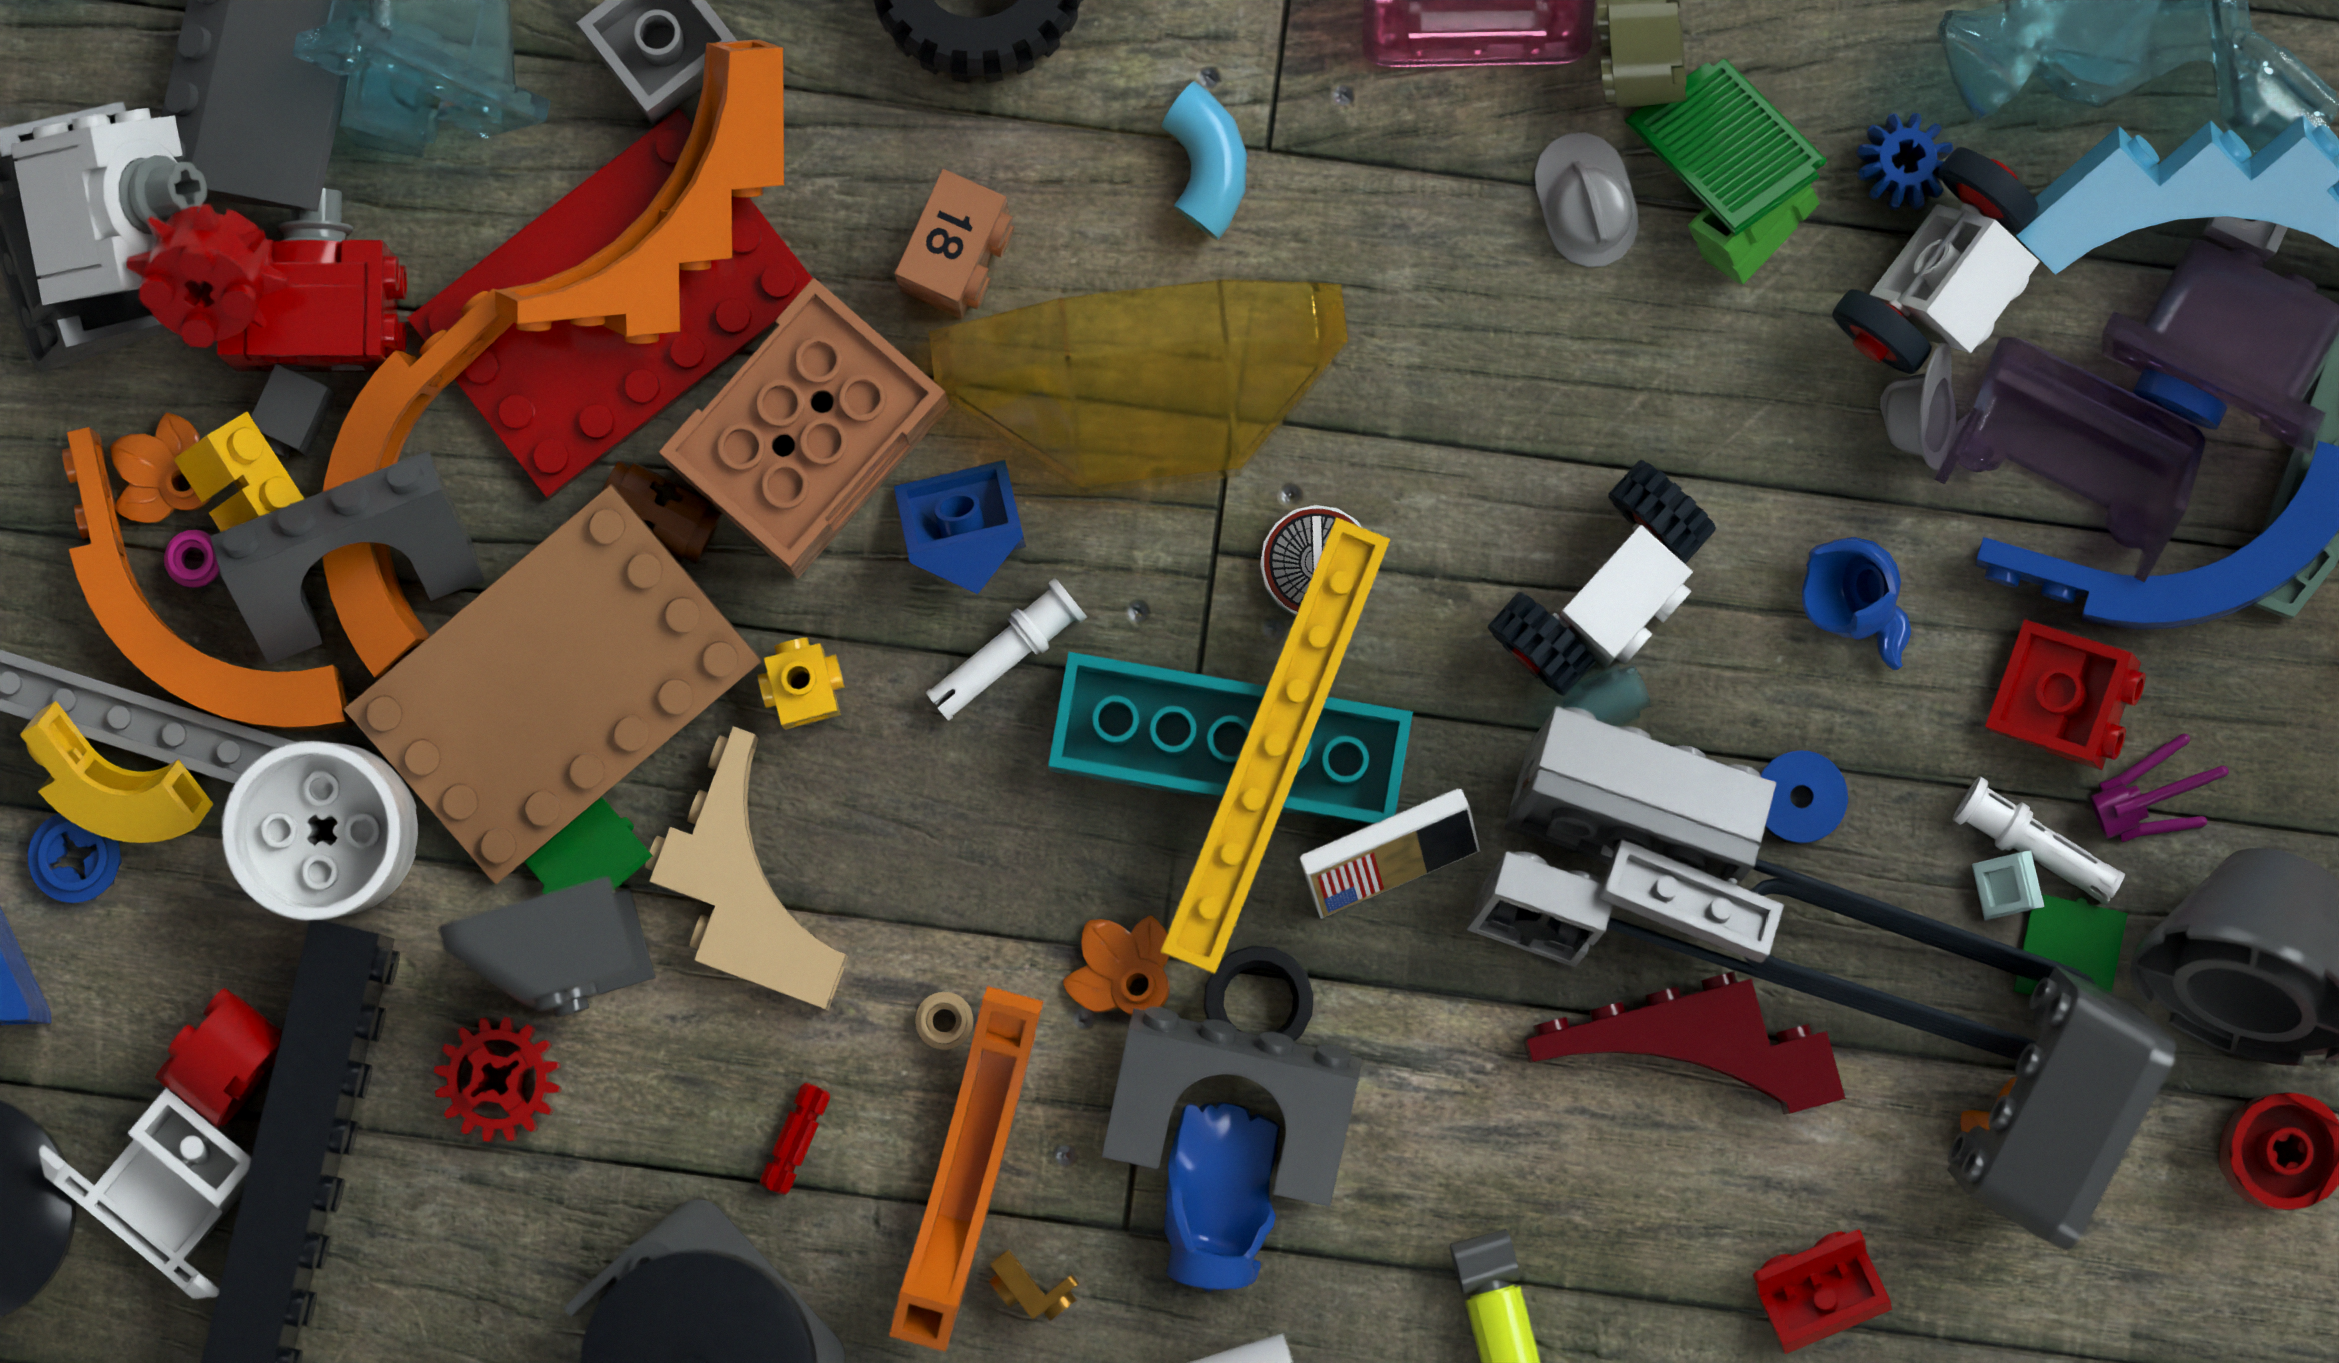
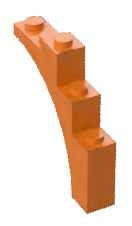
[495,39,784,344]

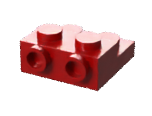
[1985,619,2146,770]

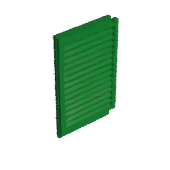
[1624,59,1827,236]

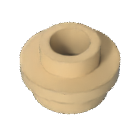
[915,992,974,1050]

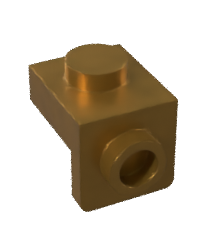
[988,1249,1079,1321]

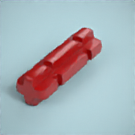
[760,1083,830,1195]

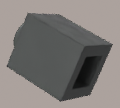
[251,364,336,459]

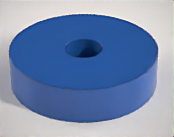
[2133,369,2228,429]
[1760,750,1848,844]

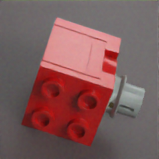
[217,188,407,372]

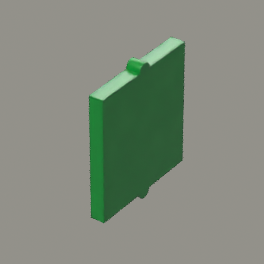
[524,796,653,895]
[2013,894,2128,996]

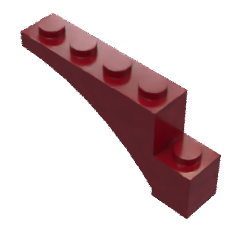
[1523,971,1846,1115]

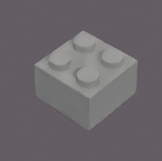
[576,0,737,125]

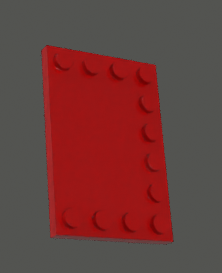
[407,109,813,500]

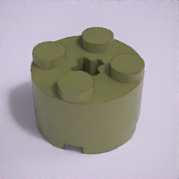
[1597,0,1687,108]

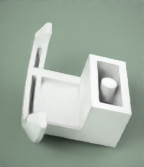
[39,1088,251,1299]

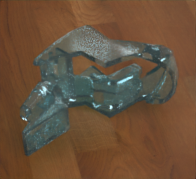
[1937,0,2339,154]

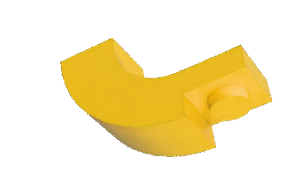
[20,701,213,843]

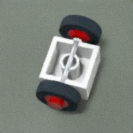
[1832,147,2040,374]

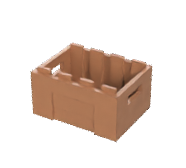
[659,278,950,579]

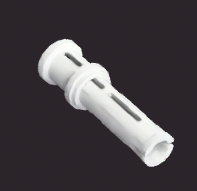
[925,577,1087,721]
[1953,776,2125,905]

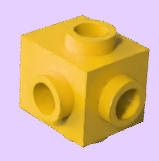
[757,637,845,730]

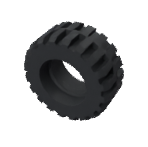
[873,0,1084,83]

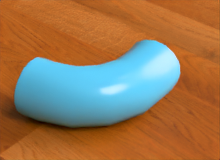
[1161,81,1247,240]

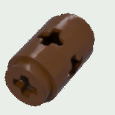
[602,461,722,564]

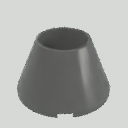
[2130,848,2339,1066]

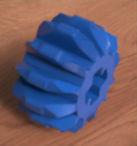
[1856,113,1953,210]

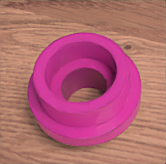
[164,530,220,588]

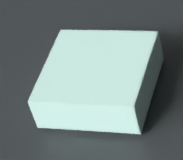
[1972,850,2044,920]

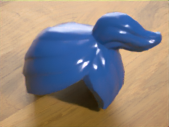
[1802,537,1911,670]

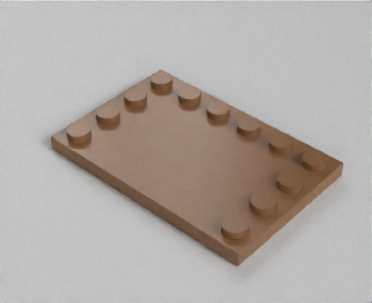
[344,484,762,885]

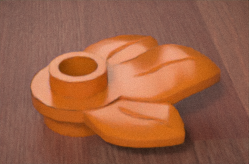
[110,412,212,523]
[1063,915,1170,1016]

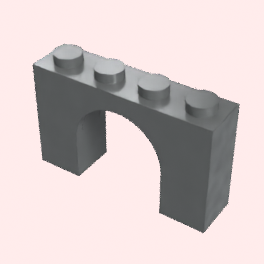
[210,451,485,664]
[1102,1007,1362,1207]

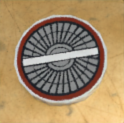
[1260,505,1362,617]

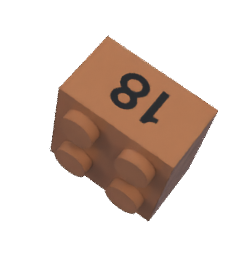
[895,169,1015,320]

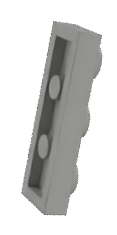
[1599,840,1784,963]

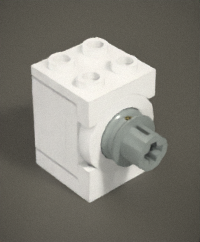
[11,108,207,305]

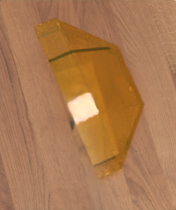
[929,279,1348,494]

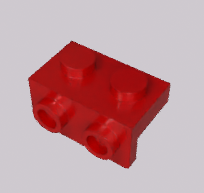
[1753,1229,1892,1355]

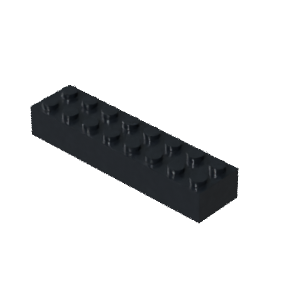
[201,919,400,1363]

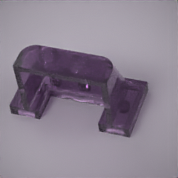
[2103,239,2339,455]

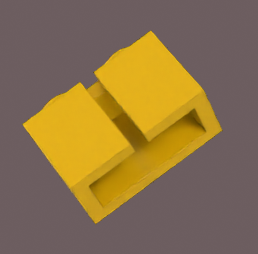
[174,412,304,532]

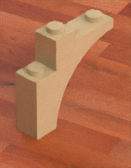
[645,726,849,1011]

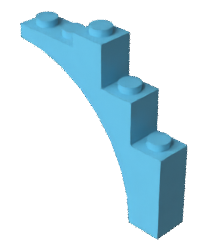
[2016,115,2339,275]

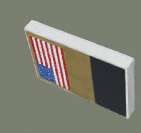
[1300,789,1480,919]

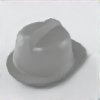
[1535,132,1639,267]
[1880,342,1956,470]

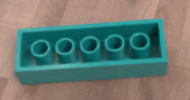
[1048,652,1413,827]

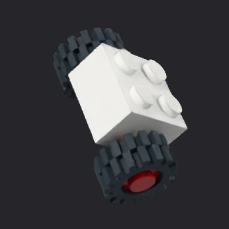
[1487,460,1716,696]

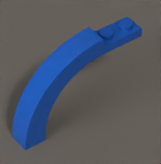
[1976,441,2339,630]

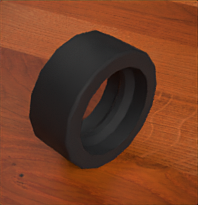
[1204,946,1314,1042]

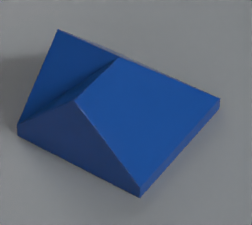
[894,460,1026,594]

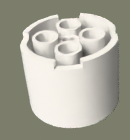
[222,742,418,920]

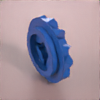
[28,813,122,903]

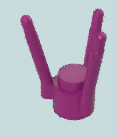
[2090,733,2229,843]

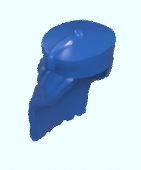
[1164,1102,1280,1292]

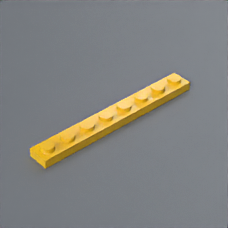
[1161,517,1390,974]

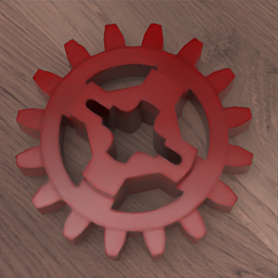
[434,1017,562,1142]

